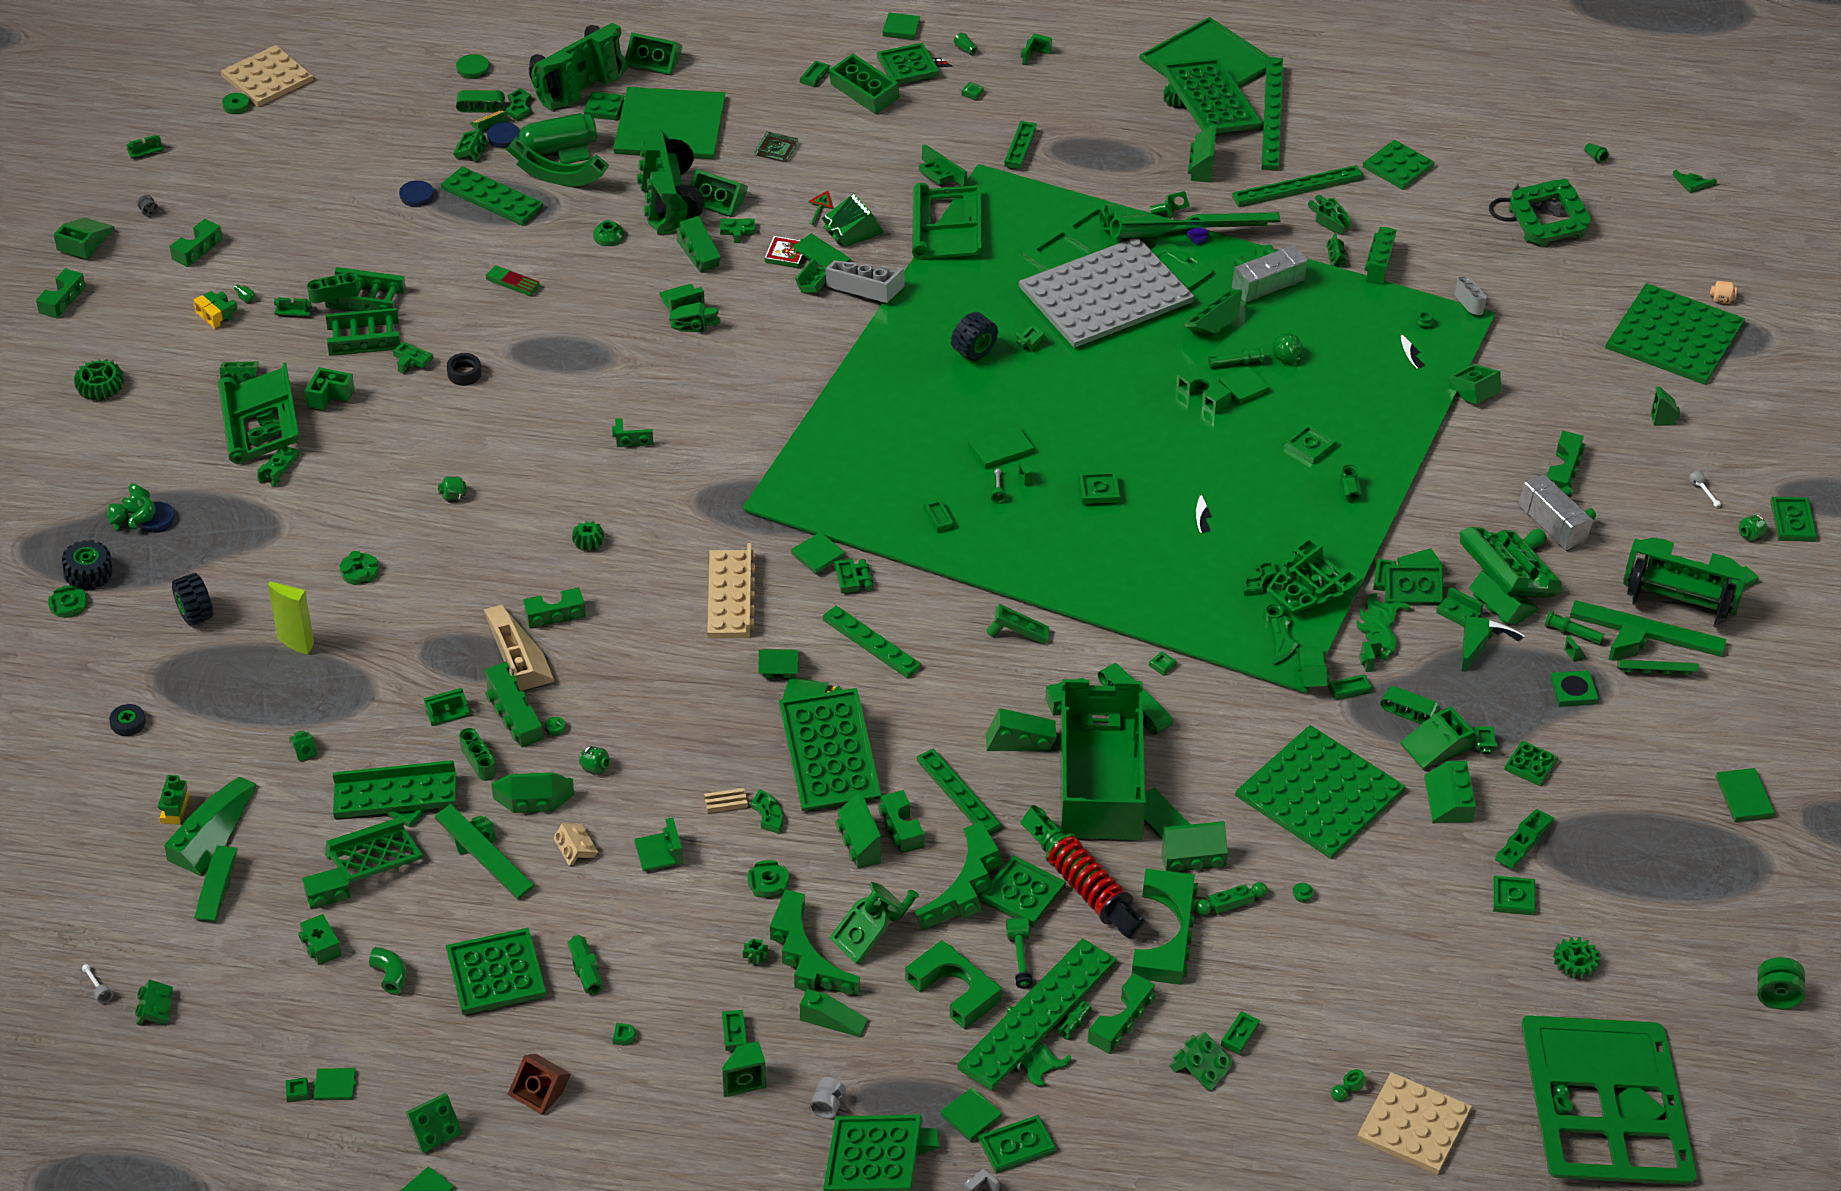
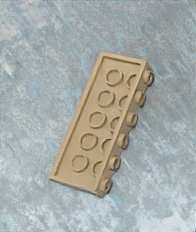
[707,543,755,638]

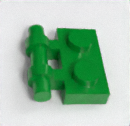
[834,559,873,593]

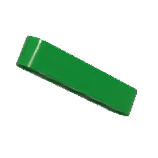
[1097,663,1173,735]

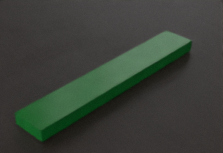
[917,748,1002,835]
[435,803,533,900]

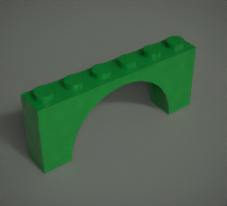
[1132,868,1198,985]

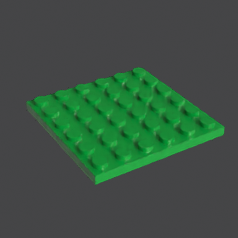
[1605,283,1745,385]
[1235,725,1405,859]

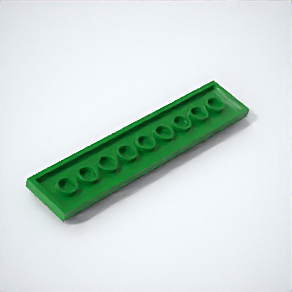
[957,938,1117,1091]

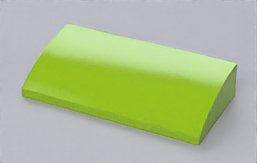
[268,581,314,655]

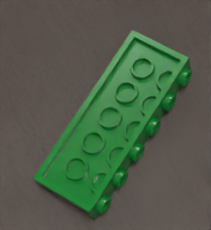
[333,760,457,819]

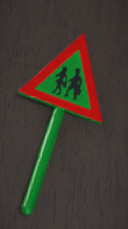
[808,190,833,225]

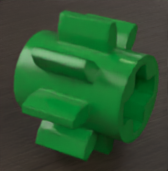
[742,938,768,965]

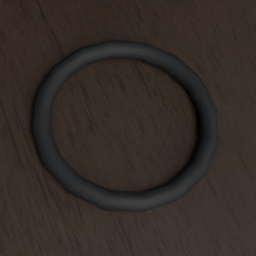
[1489,197,1517,221]

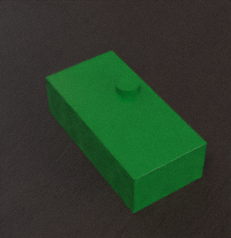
[829,53,900,114]

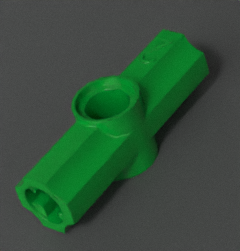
[568,935,603,995]

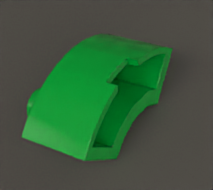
[1296,647,1330,687]

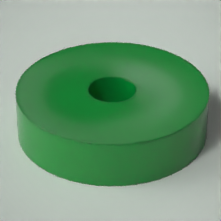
[222,93,250,114]

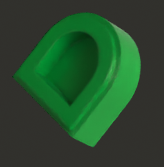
[612,1023,636,1046]

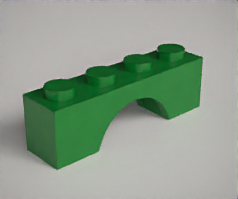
[1547,430,1586,489]
[1088,973,1156,1054]

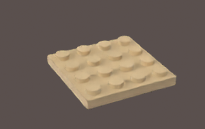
[221,45,313,107]
[1356,1072,1472,1175]

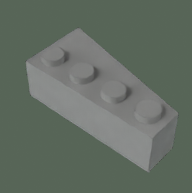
[825,260,905,303]

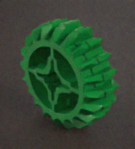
[74,359,124,401]

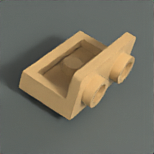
[554,823,598,865]

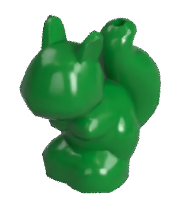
[107,483,156,531]

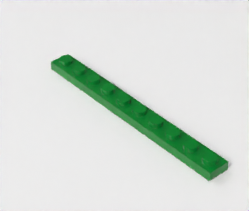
[1261,57,1283,171]

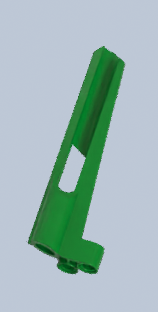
[1100,204,1281,239]

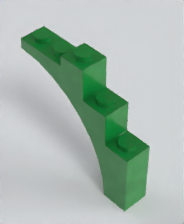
[915,821,1003,930]
[770,889,860,996]

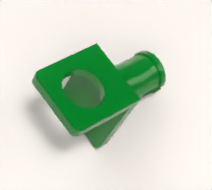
[1150,191,1190,219]

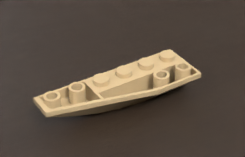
[484,605,554,691]

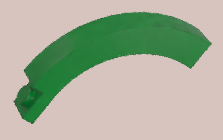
[506,137,609,186]

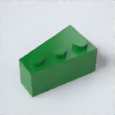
[676,216,721,272]
[986,708,1056,751]

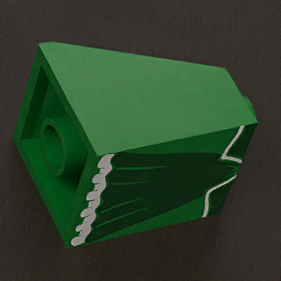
[821,193,883,247]

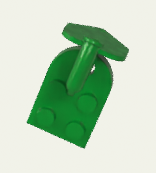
[829,882,919,965]

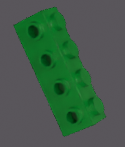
[1365,227,1397,284]

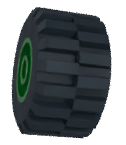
[951,312,998,361]
[62,540,112,590]
[172,573,213,626]

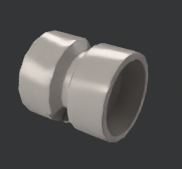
[809,1077,846,1119]

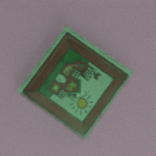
[755,131,798,163]

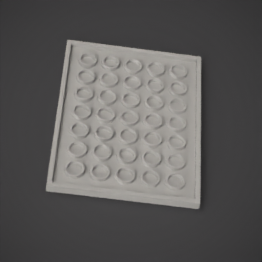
[1019,238,1194,348]

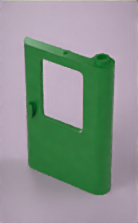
[912,183,981,259]

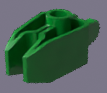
[1308,195,1351,234]
[669,302,721,333]

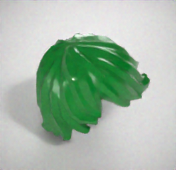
[1272,333,1303,365]

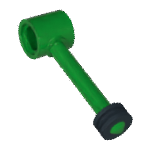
[1006,918,1033,989]

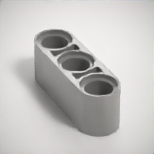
[1454,276,1487,315]

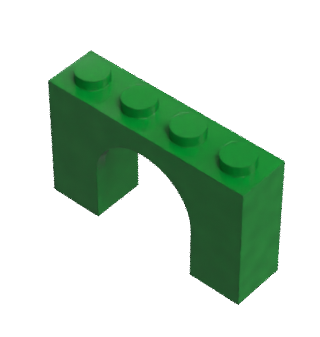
[905,940,1002,1030]

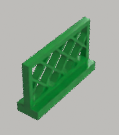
[325,817,423,883]

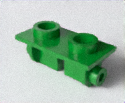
[126,134,164,159]
[1326,233,1348,267]
[274,297,313,316]

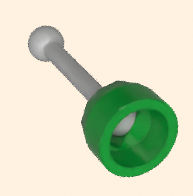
[991,468,1006,504]

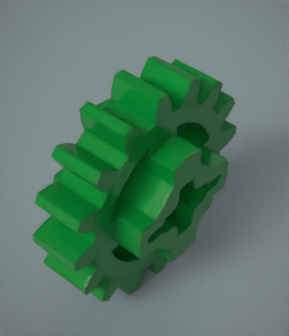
[1553,937,1600,979]

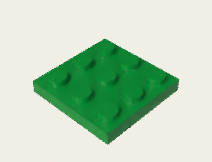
[877,42,939,85]
[1363,139,1434,190]
[980,855,1066,927]

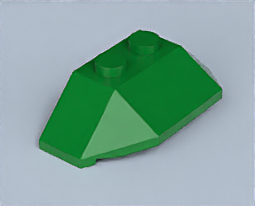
[1184,289,1242,335]
[492,772,574,813]

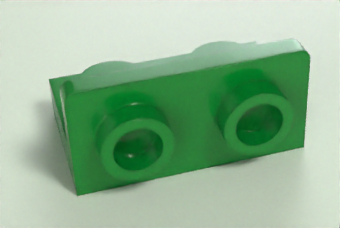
[453,129,488,162]
[220,361,259,384]
[1436,587,1483,627]

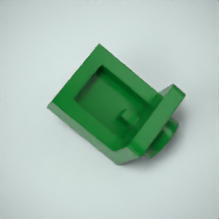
[1015,324,1046,351]
[1359,640,1382,672]
[1473,726,1497,754]
[289,731,318,761]

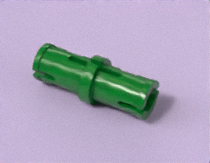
[1058,1001,1092,1039]

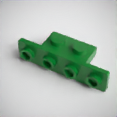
[919,144,967,186]

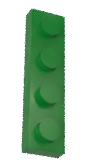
[1004,121,1037,169]
[1617,659,1699,675]

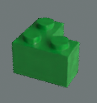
[305,367,355,410]

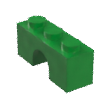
[169,219,223,267]
[36,268,86,319]
[1176,364,1231,414]
[523,587,586,628]
[878,790,925,853]

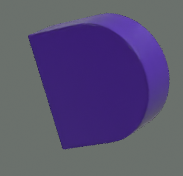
[1187,228,1208,245]

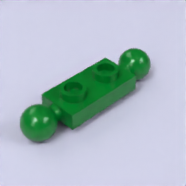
[1195,882,1268,916]

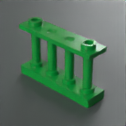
[325,267,406,312]
[325,308,400,356]

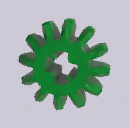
[1163,83,1185,108]
[572,521,604,551]

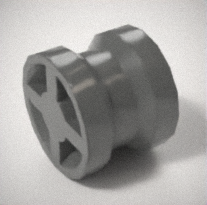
[137,195,159,217]

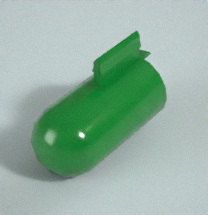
[518,113,597,164]

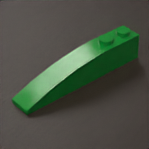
[164,776,257,876]

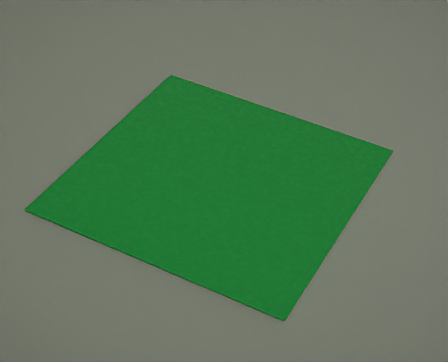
[743,164,1495,693]

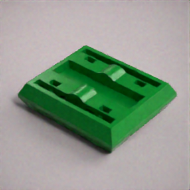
[1459,527,1562,598]

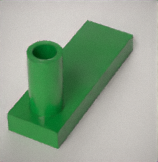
[987,604,1049,645]

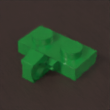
[720,218,755,243]
[393,342,433,373]

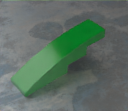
[1495,809,1554,869]
[194,845,238,923]

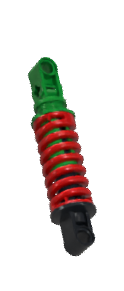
[1020,805,1145,939]

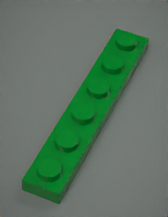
[823,605,921,679]

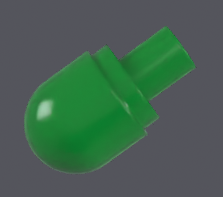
[234,284,256,303]

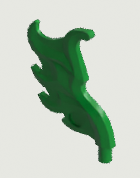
[1356,593,1410,660]
[1007,1006,1071,1087]

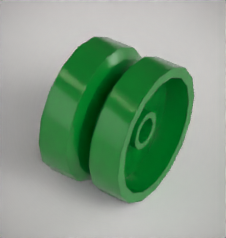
[1757,957,1806,1010]

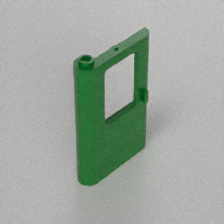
[218,362,299,463]

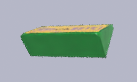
[470,111,508,131]

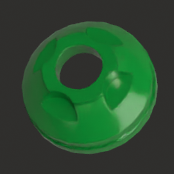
[593,220,625,247]

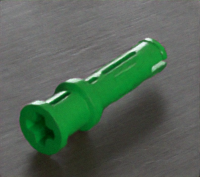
[1208,347,1264,368]
[1545,610,1605,645]

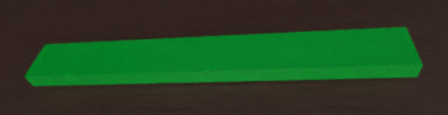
[1232,165,1363,207]
[1570,600,1727,657]

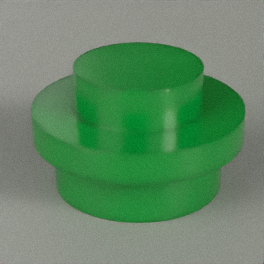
[1416,311,1434,327]
[1292,883,1313,902]

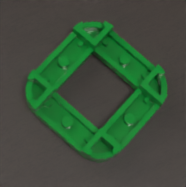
[1509,179,1590,247]

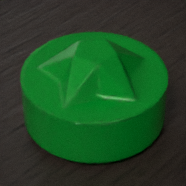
[545,716,565,736]

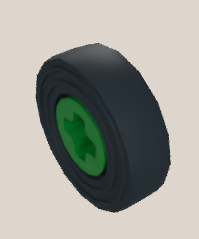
[109,704,146,736]

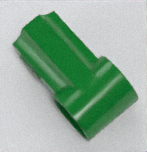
[1340,464,1362,503]

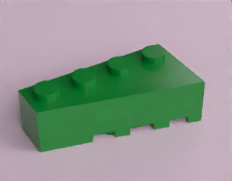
[485,661,543,748]

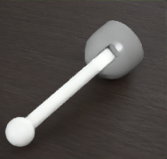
[1688,470,1721,508]
[82,964,113,1004]

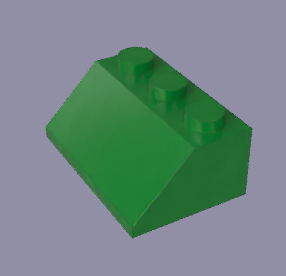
[625,32,683,75]
[1188,124,1217,183]
[690,169,748,216]
[1469,570,1539,625]
[1424,761,1476,823]
[835,792,881,869]
[1161,821,1228,872]

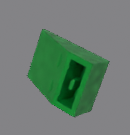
[53,218,114,259]
[1400,706,1475,770]

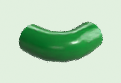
[369,947,407,995]

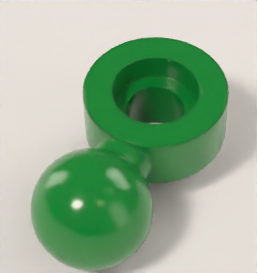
[1331,1069,1367,1102]
[1552,1085,1573,1115]

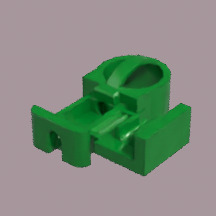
[247,411,282,445]

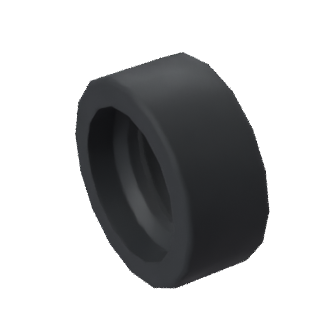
[447,353,481,386]

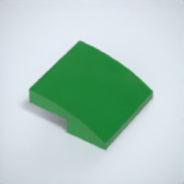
[783,678,829,699]

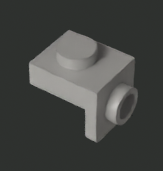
[964,1169,999,1191]

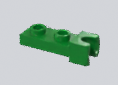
[257,446,299,487]

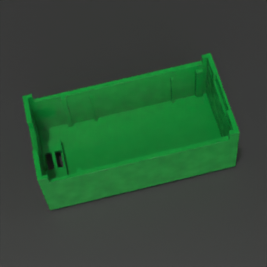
[1060,679,1146,840]

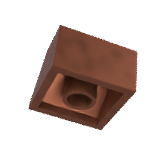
[507,1054,571,1114]

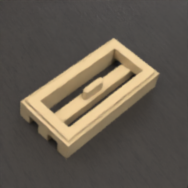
[704,788,748,813]

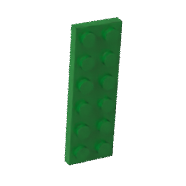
[441,166,543,226]

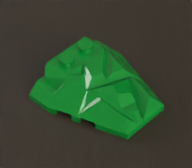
[1266,536,1363,614]

